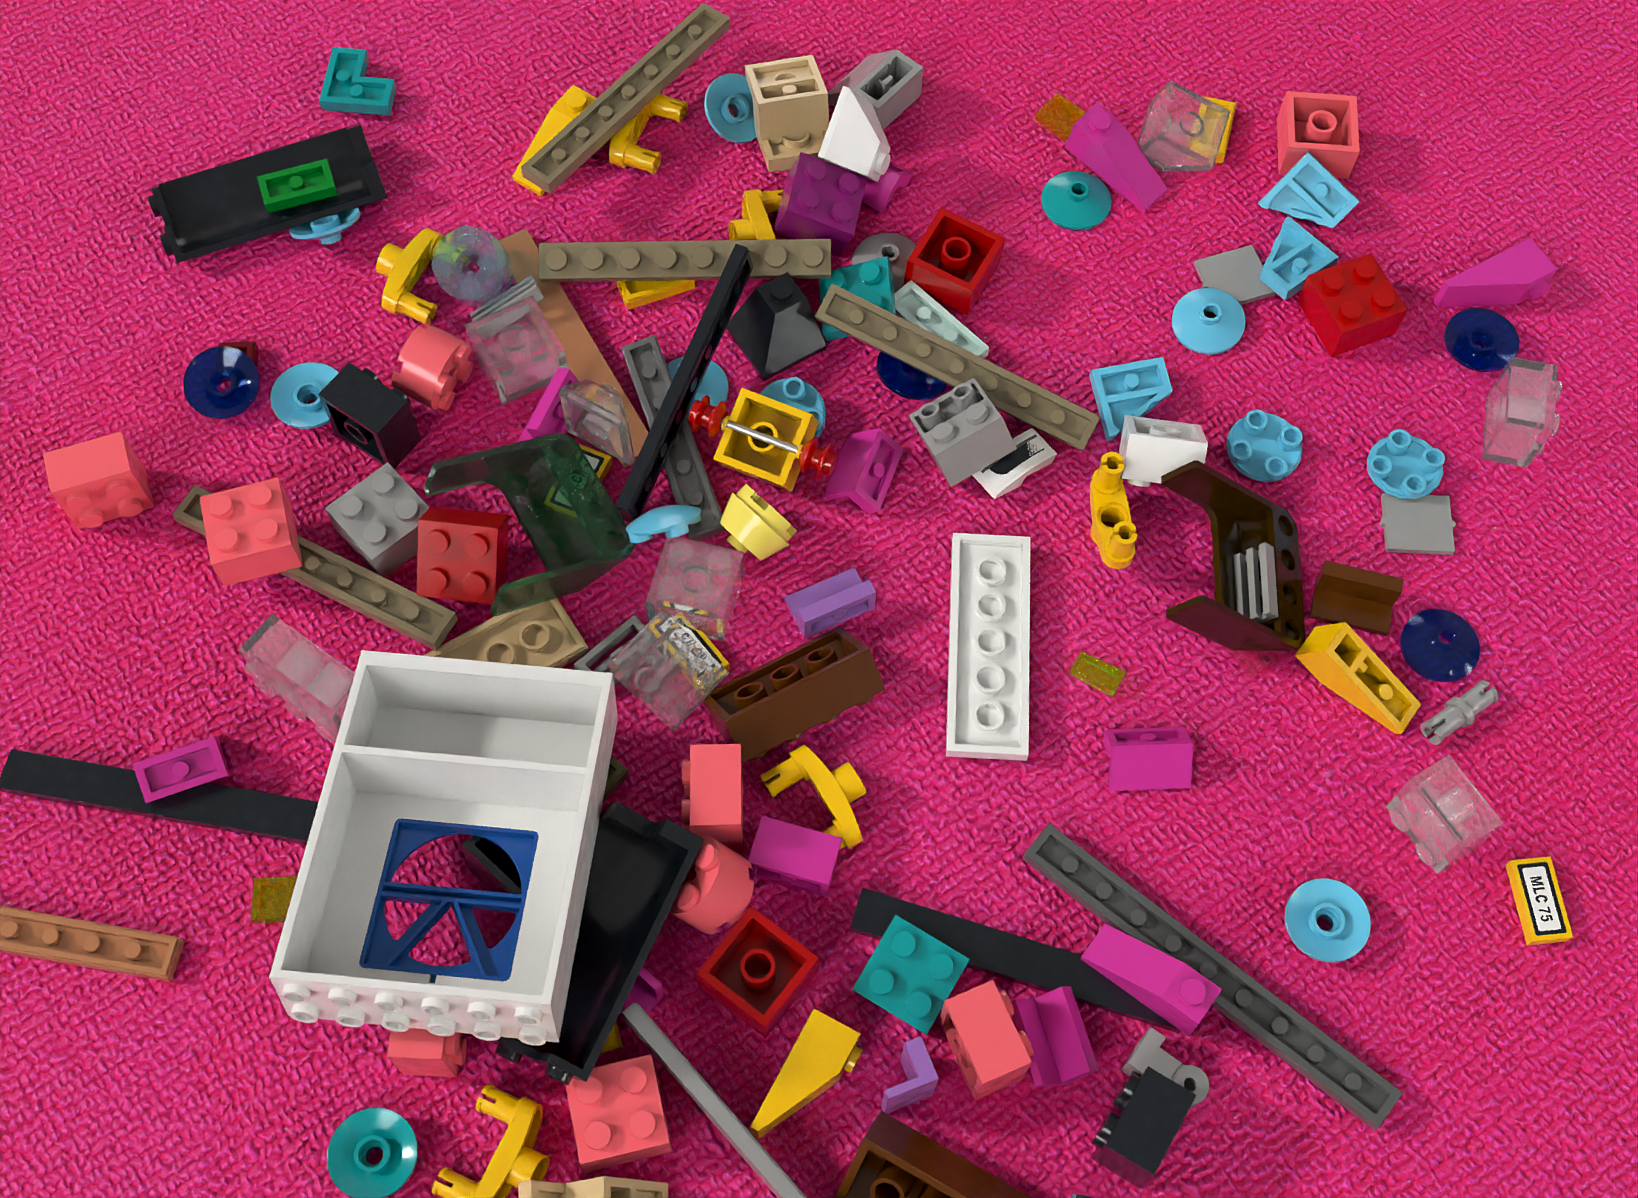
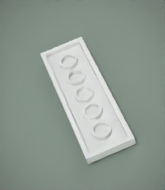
[946,533,1030,761]

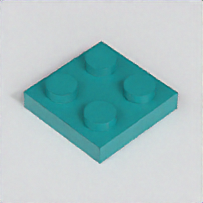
[819,256,896,342]
[852,915,970,1035]

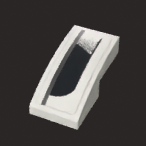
[972,428,1057,500]

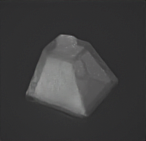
[559,378,635,465]

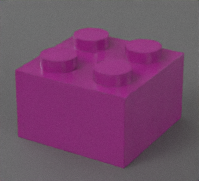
[773,152,867,257]

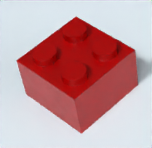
[904,207,1006,315]
[1297,253,1408,357]
[417,507,509,604]
[696,906,819,1039]

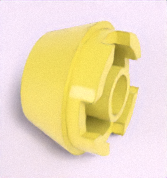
[719,484,797,561]

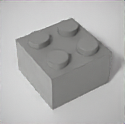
[325,462,430,578]

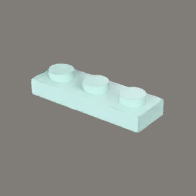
[894,281,989,359]

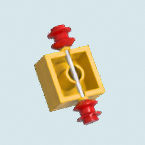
[688,388,839,492]

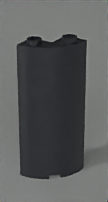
[148,123,387,263]
[491,802,704,1085]

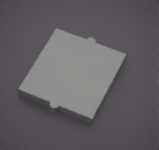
[1194,245,1275,305]
[1379,493,1456,555]

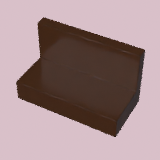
[1309,561,1404,637]

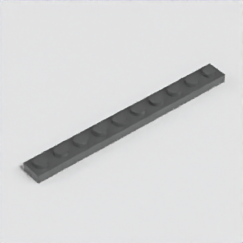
[1022,824,1402,1130]

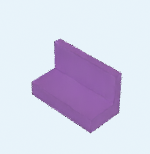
[784,567,876,639]
[881,1036,939,1114]

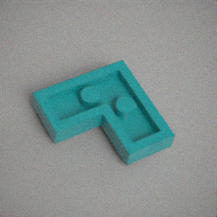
[319,47,397,115]

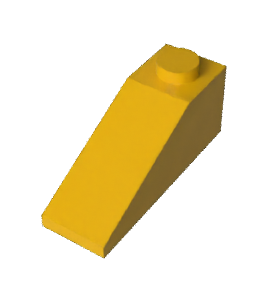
[512,85,597,197]
[1295,622,1421,734]
[750,1009,863,1139]

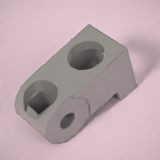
[1121,1027,1209,1108]

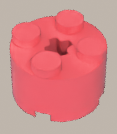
[392,322,473,412]
[669,834,754,934]

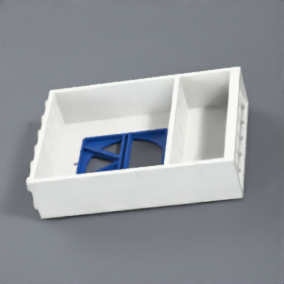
[269,650,618,1045]

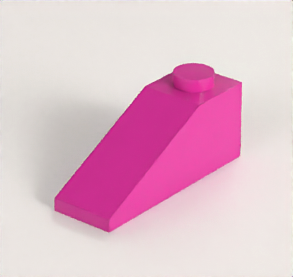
[1065,103,1167,213]
[1433,238,1557,307]
[1080,924,1222,1036]

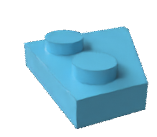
[1258,152,1359,228]
[1259,216,1339,300]
[1089,357,1172,441]

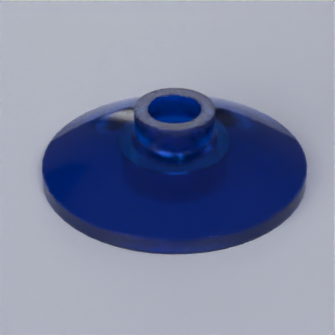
[1444,308,1519,372]
[183,346,260,419]
[876,352,947,400]
[1400,609,1480,682]

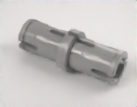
[1420,680,1499,745]

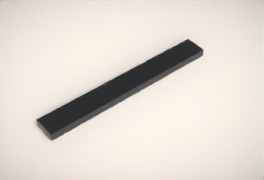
[615,244,753,523]
[0,749,319,845]
[850,888,1180,1033]

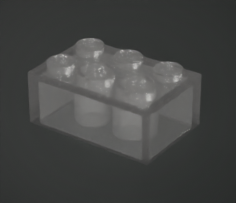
[238,614,355,743]

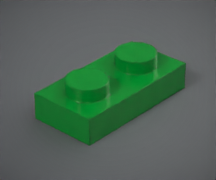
[257,159,338,213]

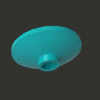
[1041,171,1112,231]
[327,1108,418,1198]

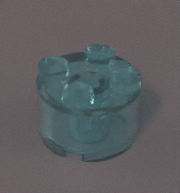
[431,225,513,306]

